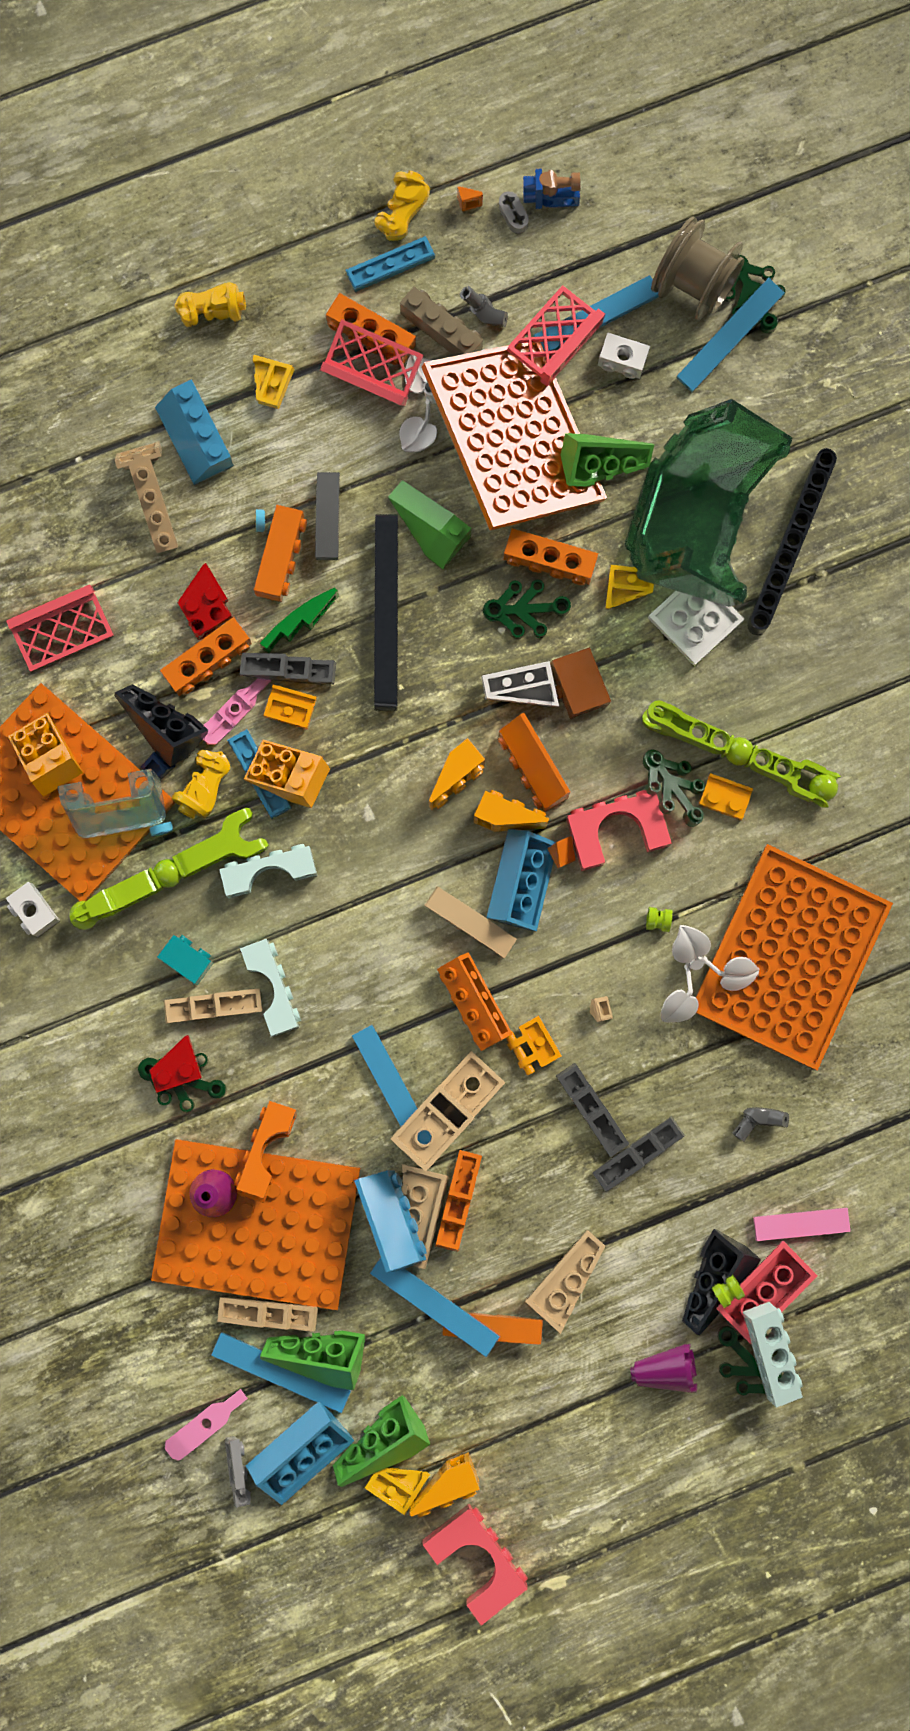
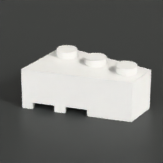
[481,661,559,707]

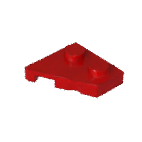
[177,563,228,621]
[150,1035,202,1093]

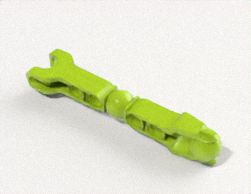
[642,700,841,808]
[69,808,269,930]

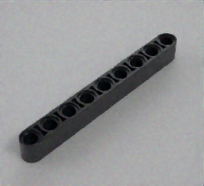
[747,448,837,635]
[374,514,398,711]

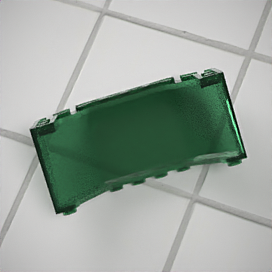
[624,399,793,607]

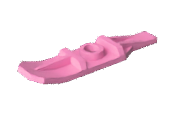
[203,678,271,745]
[165,1389,248,1460]

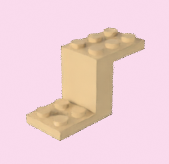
[390,1051,506,1172]

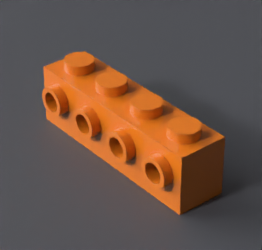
[254,504,307,602]
[437,952,513,1051]

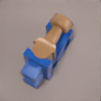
[523,169,580,209]

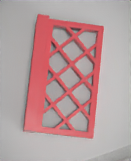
[507,285,605,386]
[320,319,424,406]
[6,584,114,672]

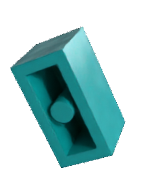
[157,934,214,985]

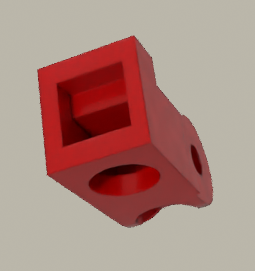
[188,599,233,640]

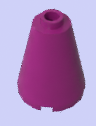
[190,1170,237,1217]
[630,1344,697,1393]

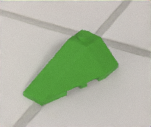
[561,433,654,486]
[388,480,471,570]
[260,1331,365,1391]
[333,1395,430,1487]

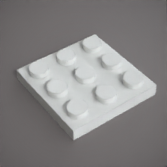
[648,571,744,666]

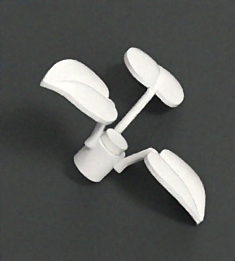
[399,355,437,453]
[661,925,759,1023]

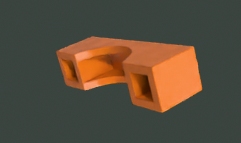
[234,1101,297,1203]

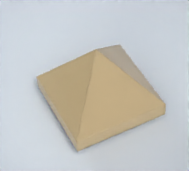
[590,996,613,1022]

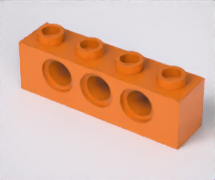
[326,293,416,366]
[503,528,599,585]
[160,617,252,696]

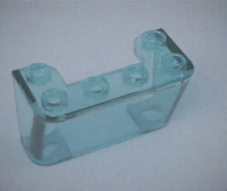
[58,769,166,838]

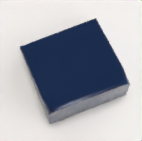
[141,752,176,783]

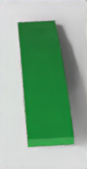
[260,588,339,653]

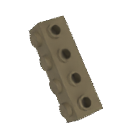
[400,286,483,356]

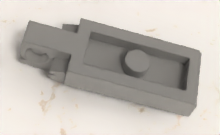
[225,1436,251,1507]

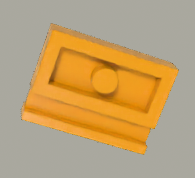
[263,684,317,730]
[698,773,753,820]

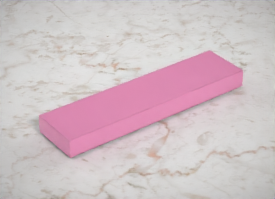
[753,1208,851,1241]

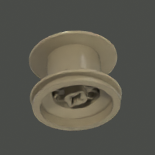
[651,216,744,320]

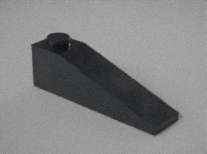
[114,684,209,767]
[682,1229,761,1336]

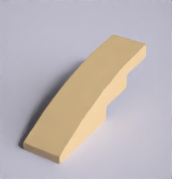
[424,886,517,958]
[163,988,262,1024]
[217,1297,318,1332]

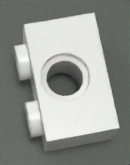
[598,333,650,379]
[6,882,60,937]

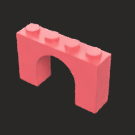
[566,790,672,871]
[423,1504,528,1626]

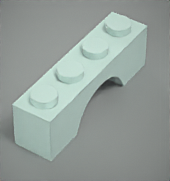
[219,844,317,898]
[240,939,301,1037]

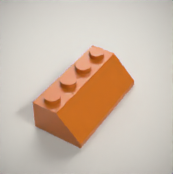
[497,713,570,812]

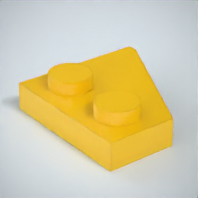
[253,355,295,409]
[605,565,656,609]
[364,1467,430,1515]

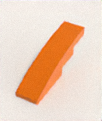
[435,1150,482,1252]
[443,1313,543,1345]

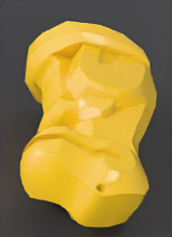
[374,171,430,241]
[175,282,246,327]
[172,750,230,819]

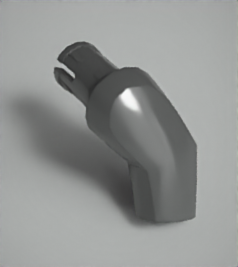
[460,286,508,327]
[732,1107,789,1142]

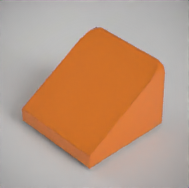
[457,187,483,211]
[547,836,575,868]

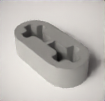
[499,191,529,234]

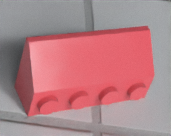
[716,1241,818,1344]

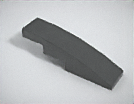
[315,472,340,560]
[240,653,336,685]
[556,1063,629,1157]
[592,1116,685,1192]

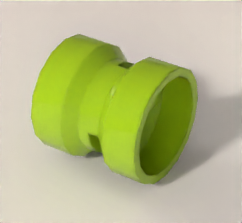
[646,907,673,932]
[712,1275,745,1308]

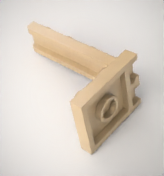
[115,441,178,553]

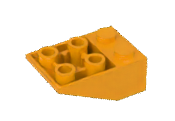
[8,713,83,797]
[429,738,485,810]
[244,740,330,808]
[473,790,549,832]
[410,1452,480,1517]

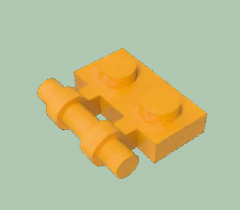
[506,1016,562,1076]

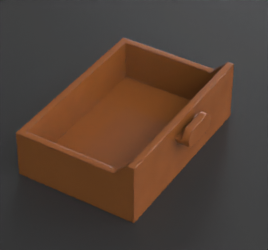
[550,647,611,719]

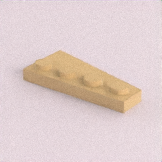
[402,1164,448,1269]
[525,1230,605,1334]

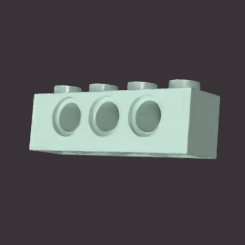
[743,1302,803,1408]

